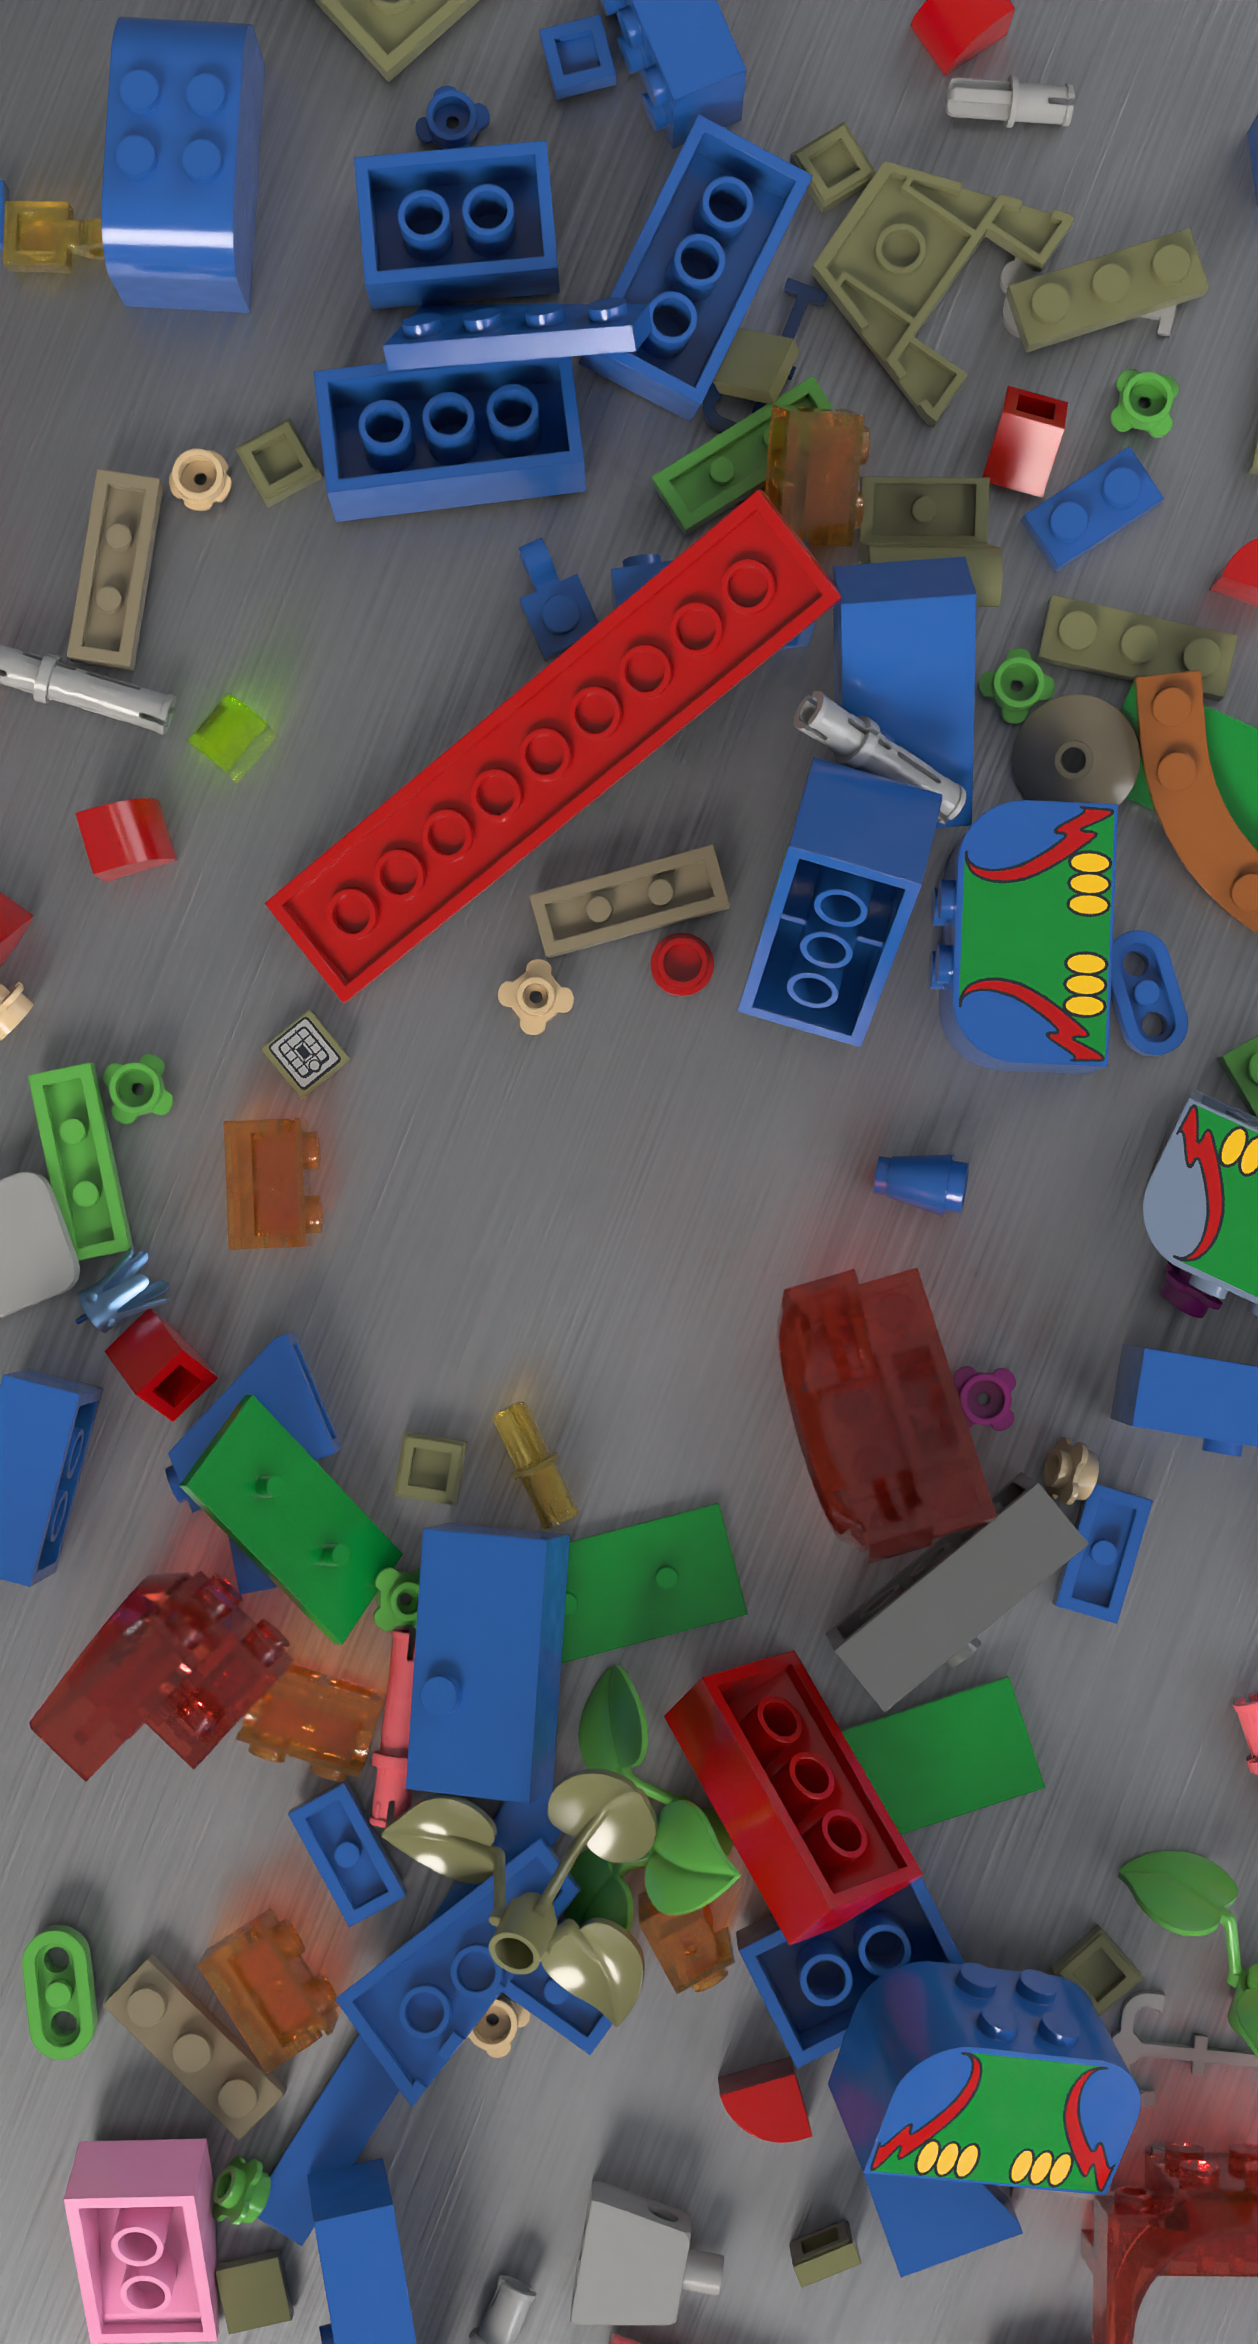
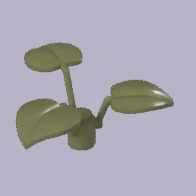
[382,1769,658,2027]

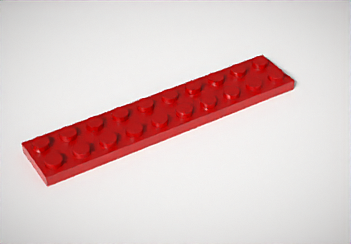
[265,490,842,1004]

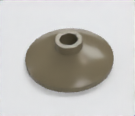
[1012,694,1141,806]

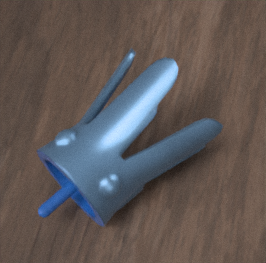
[76,1246,170,1333]

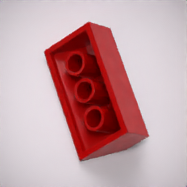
[664,1650,923,1946]

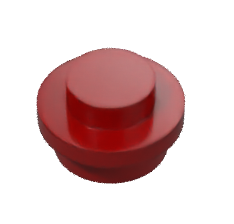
[650,933,714,997]

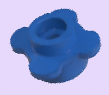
[415,86,490,149]

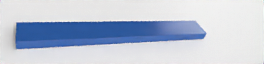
[258,1791,562,2246]

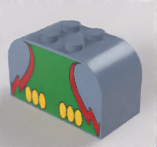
[1143,1088,1258,1317]

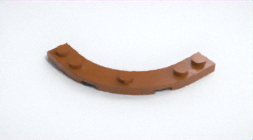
[1134,670,1258,934]

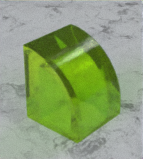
[186,692,277,784]

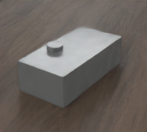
[825,1473,1089,1712]

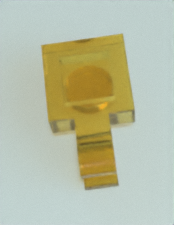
[3,201,105,273]

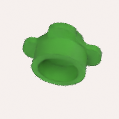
[1110,369,1179,438]
[978,648,1055,725]
[103,1054,174,1124]
[373,1567,421,1631]
[212,2156,271,2225]

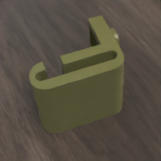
[858,476,1002,607]

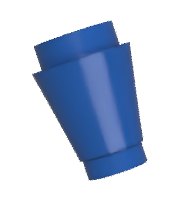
[874,1154,969,1217]

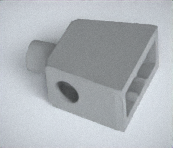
[570,2180,724,2325]

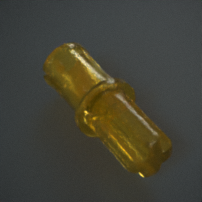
[493,1402,580,1530]

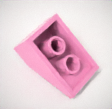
[64,2139,219,2344]

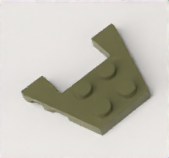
[811,161,1075,428]

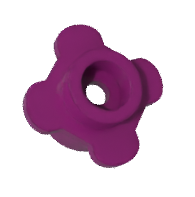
[1160,1261,1223,1318]
[951,1366,1016,1431]

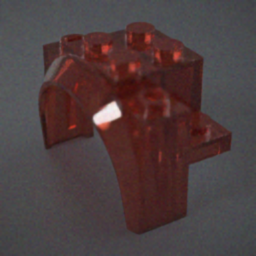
[777,1267,997,1564]
[29,1571,294,1782]
[1080,2143,1258,2344]

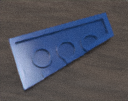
[383,298,652,371]
[335,1837,582,2107]

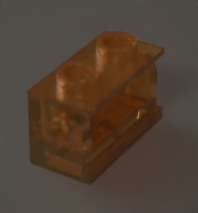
[765,405,870,547]
[224,1118,323,1250]
[236,1656,387,1782]
[638,1891,735,1994]
[197,1908,339,2075]

